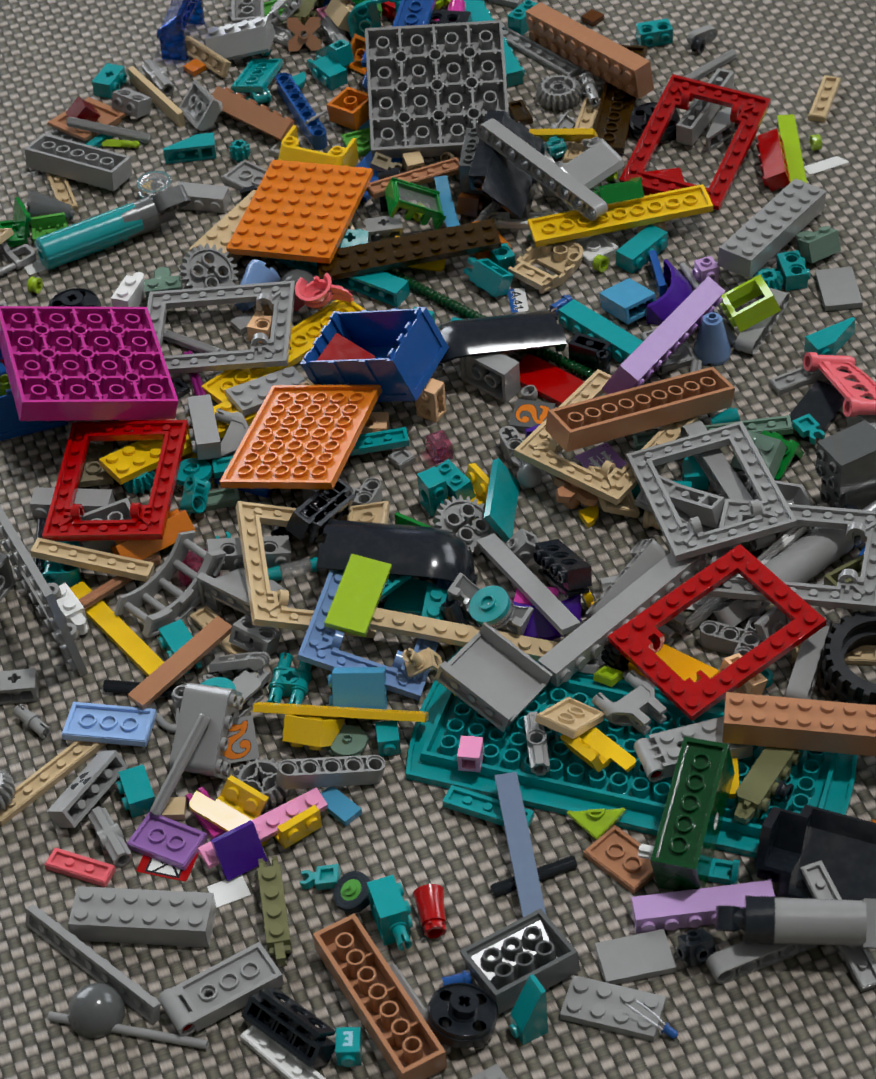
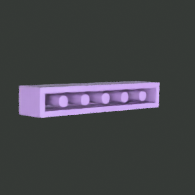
[632,880,775,934]

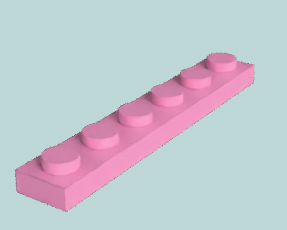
[198,787,328,869]

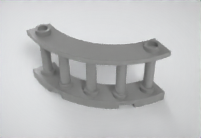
[114,530,227,638]

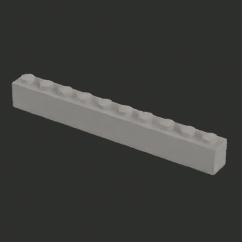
[538,552,706,687]

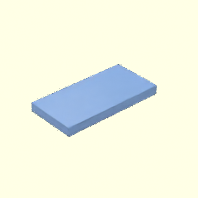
[61,702,157,747]

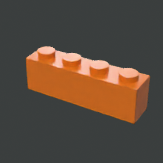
[111,508,196,560]

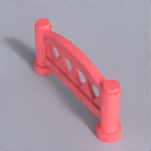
[803,352,876,417]

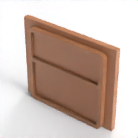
[47,97,126,141]

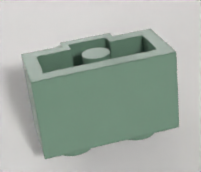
[796,226,841,263]
[144,267,183,305]

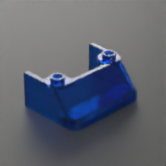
[157,0,205,61]

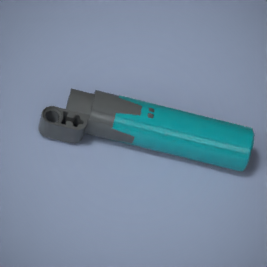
[35,185,191,270]

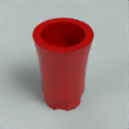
[412,884,447,939]

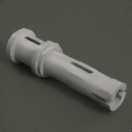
[579,72,601,107]

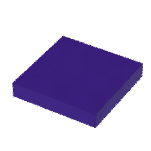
[210,820,268,881]

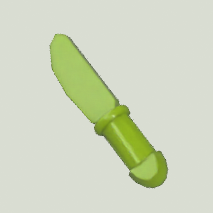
[102,139,140,149]

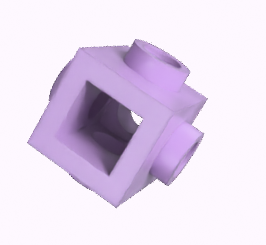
[692,256,721,284]

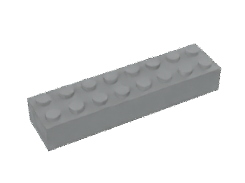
[717,179,827,279]

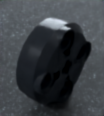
[630,102,680,143]
[48,288,101,307]
[426,983,497,1049]

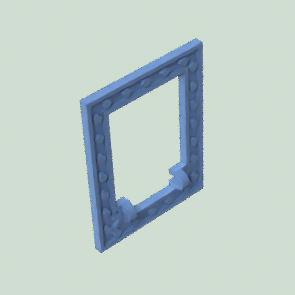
[297,570,453,701]

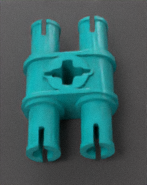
[267,653,312,704]

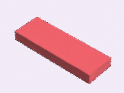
[45,847,116,888]

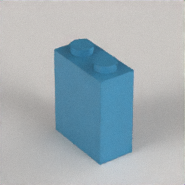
[599,278,656,324]
[328,667,387,709]

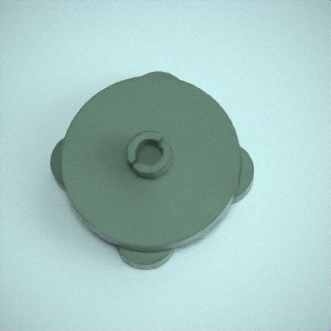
[327,725,369,757]

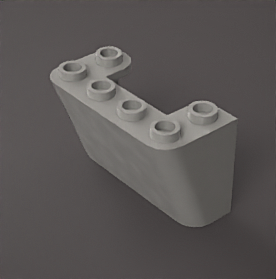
[170,683,244,779]

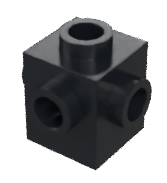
[677,928,716,967]

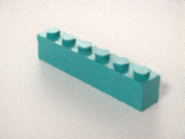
[558,299,643,363]

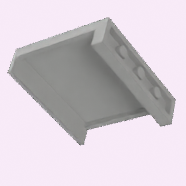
[434,622,553,732]

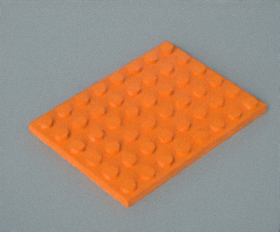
[226,160,373,264]
[219,385,382,490]

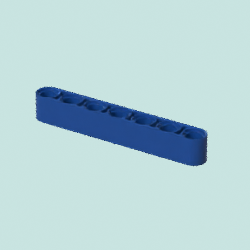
[276,73,328,150]

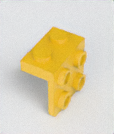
[274,798,322,849]

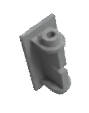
[549,110,575,129]

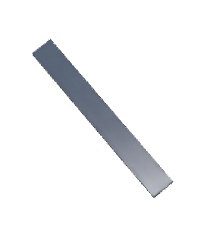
[494,772,546,918]

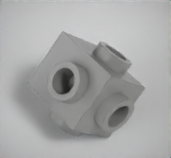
[505,528,538,564]

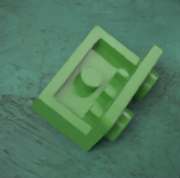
[30,212,68,245]

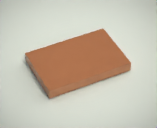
[583,825,655,894]

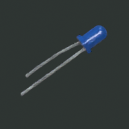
[625,1000,678,1039]

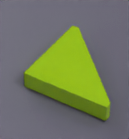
[567,808,626,840]

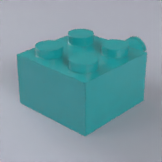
[367,874,413,951]

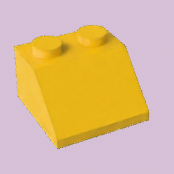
[282,714,345,750]

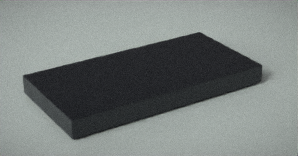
[789,380,845,443]

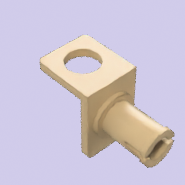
[402,647,442,678]

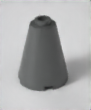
[27,190,75,225]

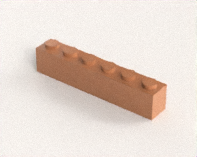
[212,86,299,142]

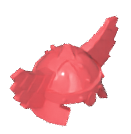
[293,273,354,311]

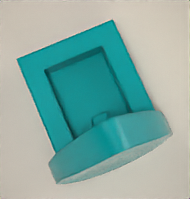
[708,858,740,885]

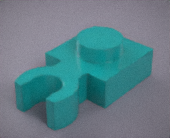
[792,414,825,445]
[300,864,341,890]

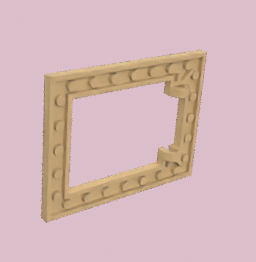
[514,369,699,505]
[236,501,377,638]

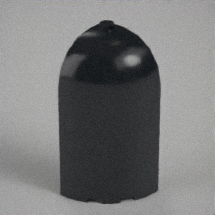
[437,310,567,367]
[316,519,478,586]

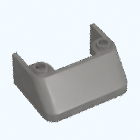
[540,137,625,197]

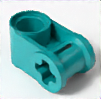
[180,474,211,515]
[42,560,82,586]

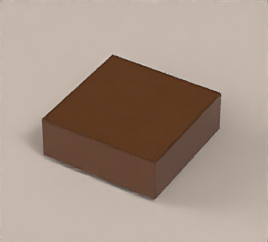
[581,9,604,27]

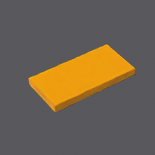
[628,644,720,682]

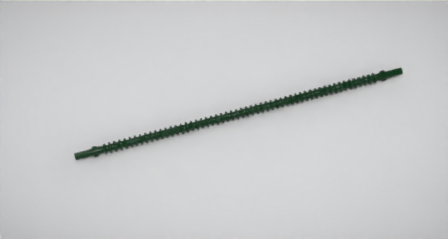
[384,269,594,380]

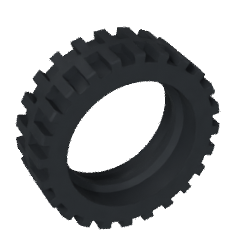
[820,610,876,705]

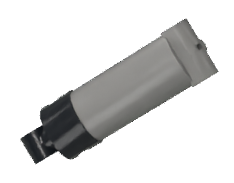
[716,895,876,949]

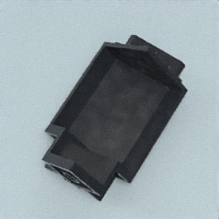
[755,804,876,900]

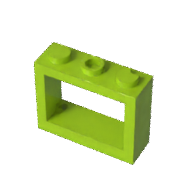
[720,275,781,332]

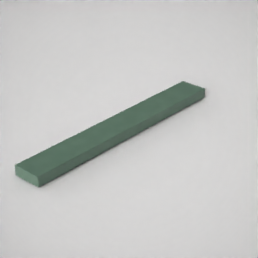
[633,415,793,451]

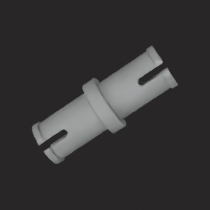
[13,704,52,739]

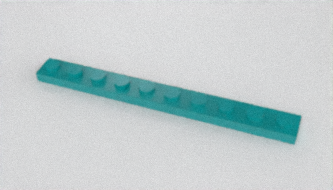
[212,427,410,479]

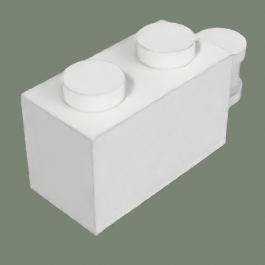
[111,272,146,307]
[56,583,88,635]

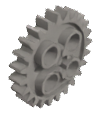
[179,243,239,289]
[432,495,497,556]

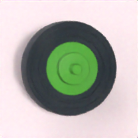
[333,871,371,913]

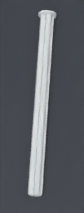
[684,526,811,631]

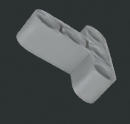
[700,616,762,656]

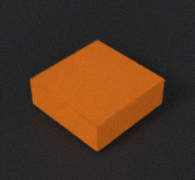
[183,58,207,77]

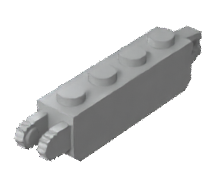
[231,668,270,718]

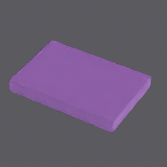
[126,812,208,871]

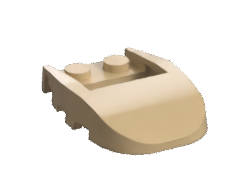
[508,240,583,294]

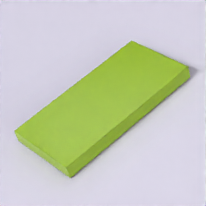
[324,554,392,637]

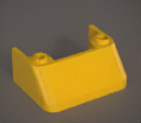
[278,125,359,167]

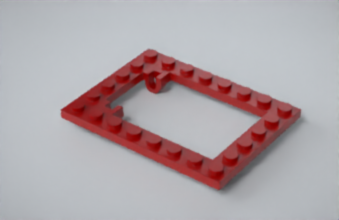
[619,74,771,211]
[42,420,189,541]
[608,544,826,721]

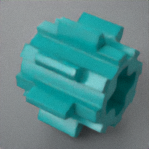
[544,136,567,159]
[229,139,251,162]

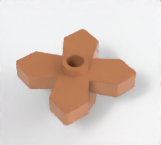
[287,17,322,52]
[553,475,598,509]

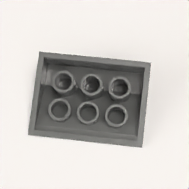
[460,908,580,1014]

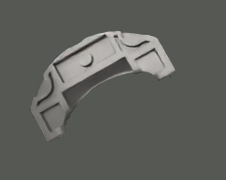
[447,573,534,635]

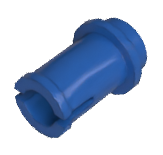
[549,295,573,315]
[442,970,473,986]

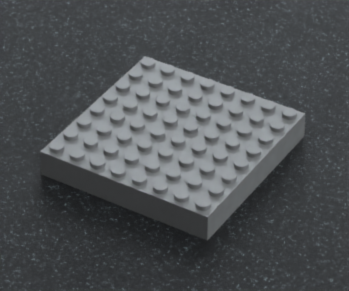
[365,20,509,159]

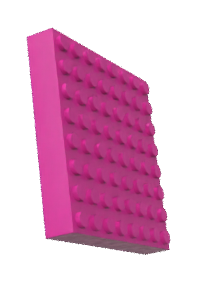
[0,306,178,421]

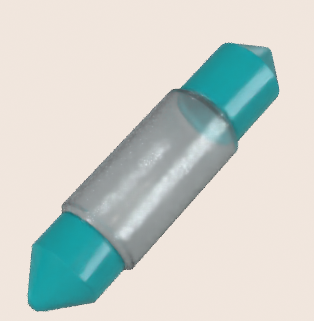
[267,557,319,581]

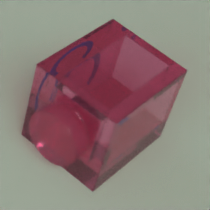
[425,430,453,465]

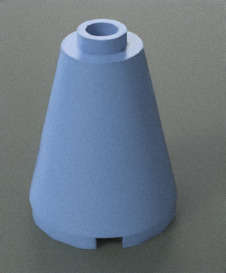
[235,259,280,311]
[693,312,731,366]

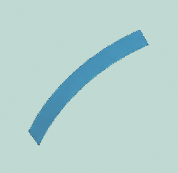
[434,175,460,228]

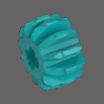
[752,267,783,296]
[123,470,155,496]

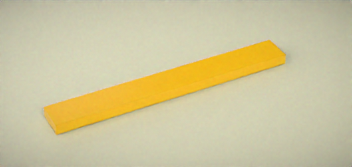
[70,581,164,677]
[253,702,429,722]

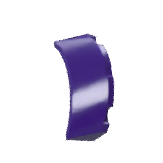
[646,259,693,325]
[510,594,581,640]

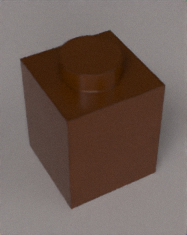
[456,192,485,217]

